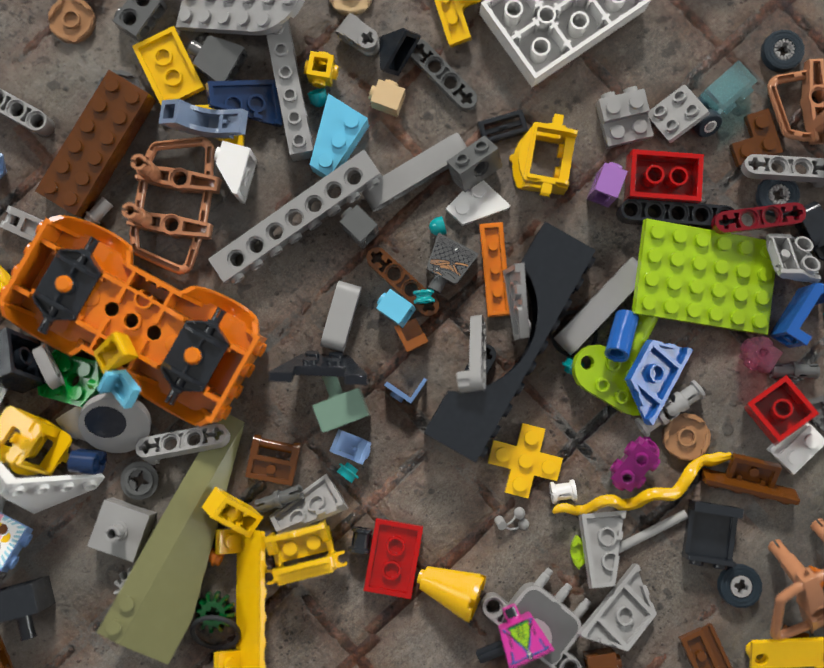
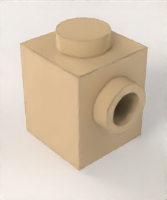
[368,79,405,117]

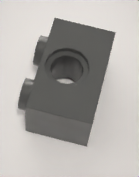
[447,135,502,192]

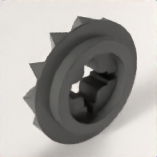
[120,461,159,500]

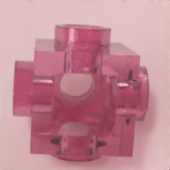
[738,336,783,373]

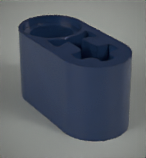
[68,448,107,475]

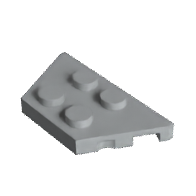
[576,564,657,651]

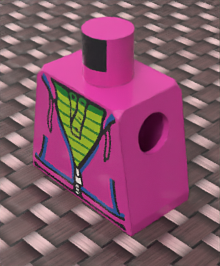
[498,603,554,668]

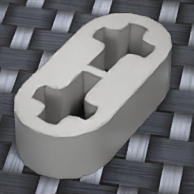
[32,344,65,390]

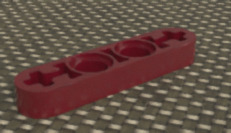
[711,202,806,234]

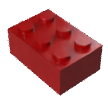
[624,149,704,203]

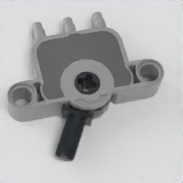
[476,568,591,668]

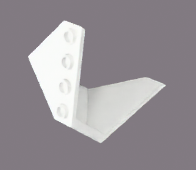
[0,386,105,514]

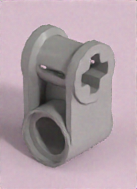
[335,13,379,56]

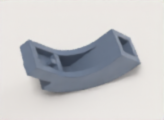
[159,99,248,139]

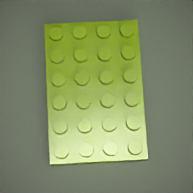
[632,219,775,335]

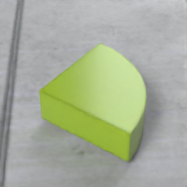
[570,535,585,569]

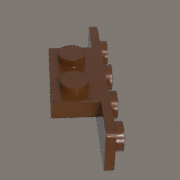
[701,453,800,505]

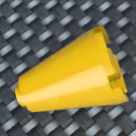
[417,566,486,623]

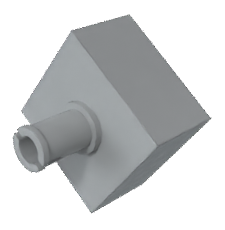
[87,497,157,562]

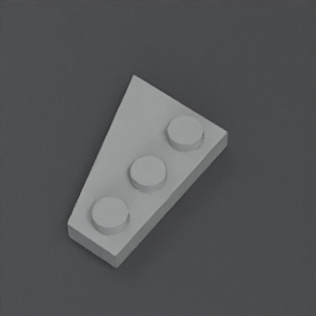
[503,263,531,340]
[269,473,348,534]
[578,510,627,589]

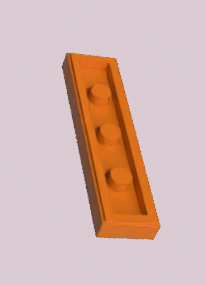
[479,222,510,318]

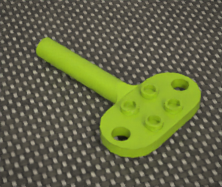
[571,315,659,416]

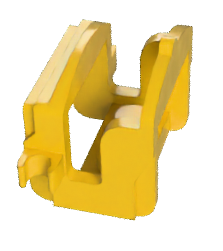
[509,114,578,197]
[0,406,72,476]
[264,519,348,586]

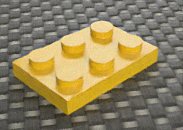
[132,26,205,105]

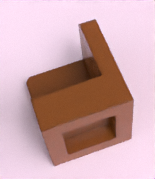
[394,318,429,353]

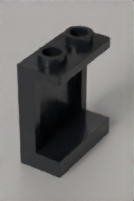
[682,499,744,570]

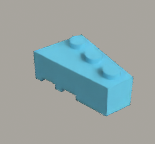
[310,94,369,178]

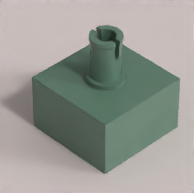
[312,376,370,433]

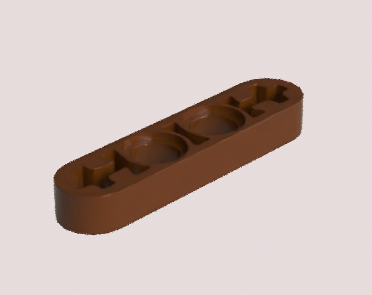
[366,247,439,317]

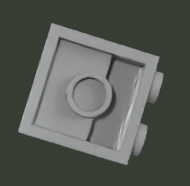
[596,86,654,149]

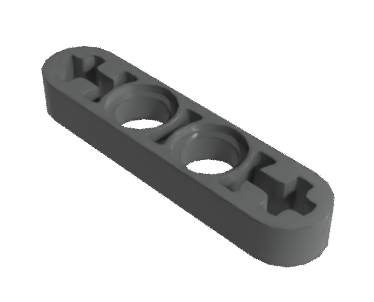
[410,39,477,112]

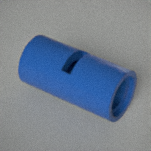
[604,309,639,362]

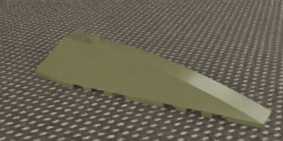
[97,414,245,664]

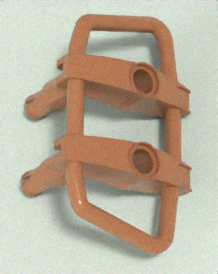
[767,59,824,145]
[122,137,222,274]
[768,518,824,640]

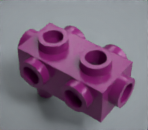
[610,436,661,492]

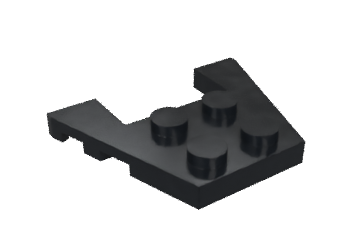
[269,351,367,385]

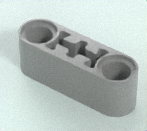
[320,281,362,352]

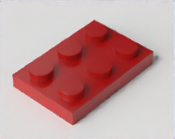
[363,518,423,599]

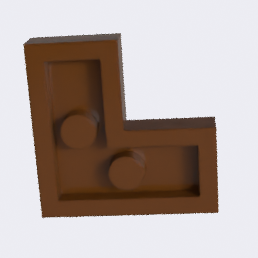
[729,108,783,168]

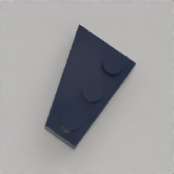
[205,79,283,127]

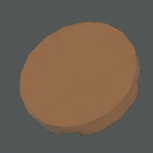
[48,0,96,44]
[662,413,711,461]

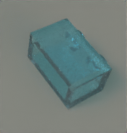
[699,60,758,115]

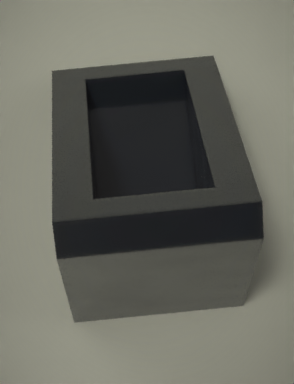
[379,28,421,76]

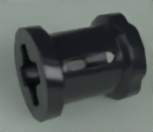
[348,526,373,554]

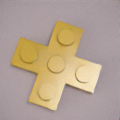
[487,423,563,498]

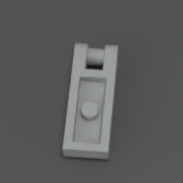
[0,205,44,241]

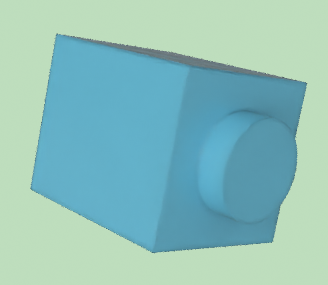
[376,289,416,328]

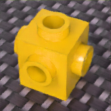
[304,51,339,88]

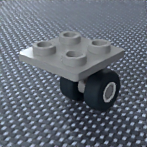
[648,85,722,143]

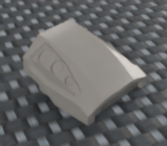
[766,234,821,284]

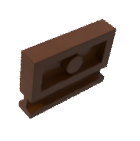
[678,622,732,668]

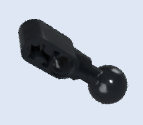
[791,201,824,262]

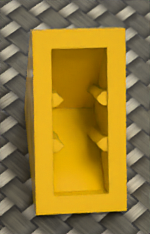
[93,332,139,374]

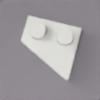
[446,180,511,226]

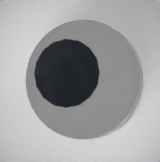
[78,393,152,453]

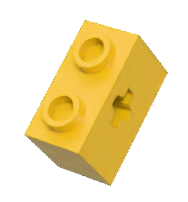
[202,486,263,538]

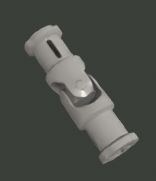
[635,380,706,437]

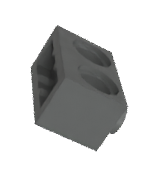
[113,0,168,42]
[340,205,379,249]

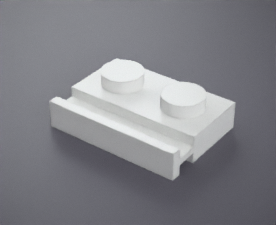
[767,423,824,475]

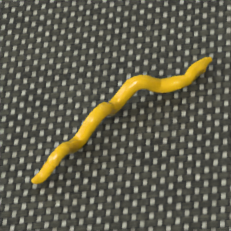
[552,452,732,516]

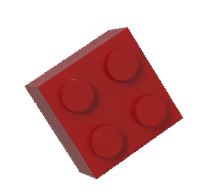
[744,375,819,446]

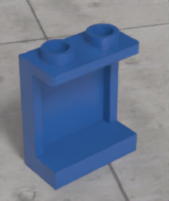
[769,283,824,348]

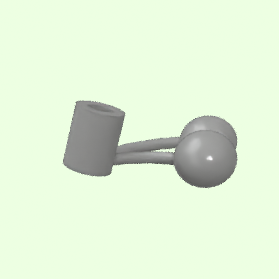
[494,507,529,530]

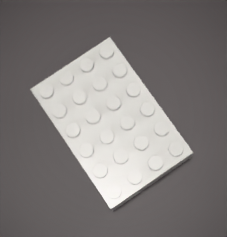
[479,0,651,87]

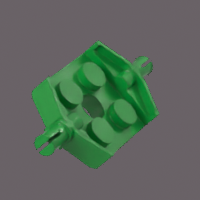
[37,350,112,407]

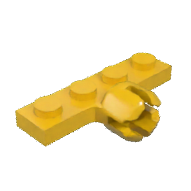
[434,0,481,48]

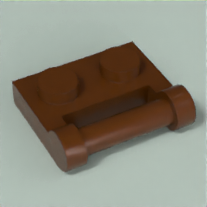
[245,434,302,486]

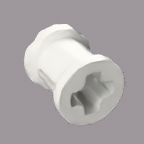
[549,479,577,504]

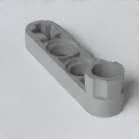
[741,154,824,188]
[457,314,487,393]
[135,424,230,465]

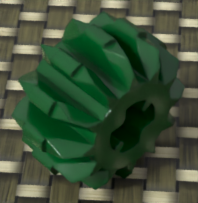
[195,591,236,634]

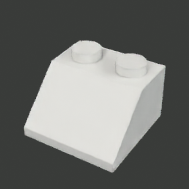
[214,141,258,204]

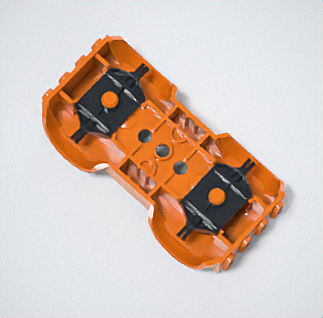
[0,215,267,427]

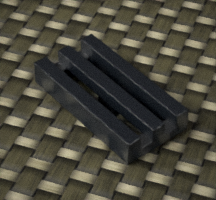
[477,109,528,143]

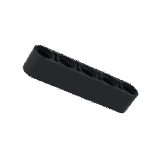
[616,199,735,230]

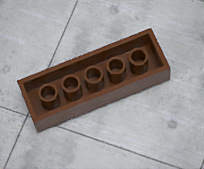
[35,70,157,219]

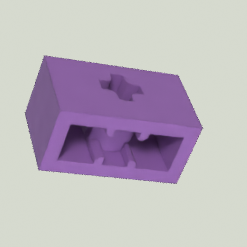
[587,162,628,207]

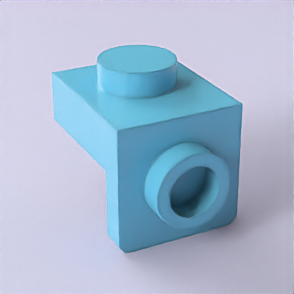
[97,370,141,409]

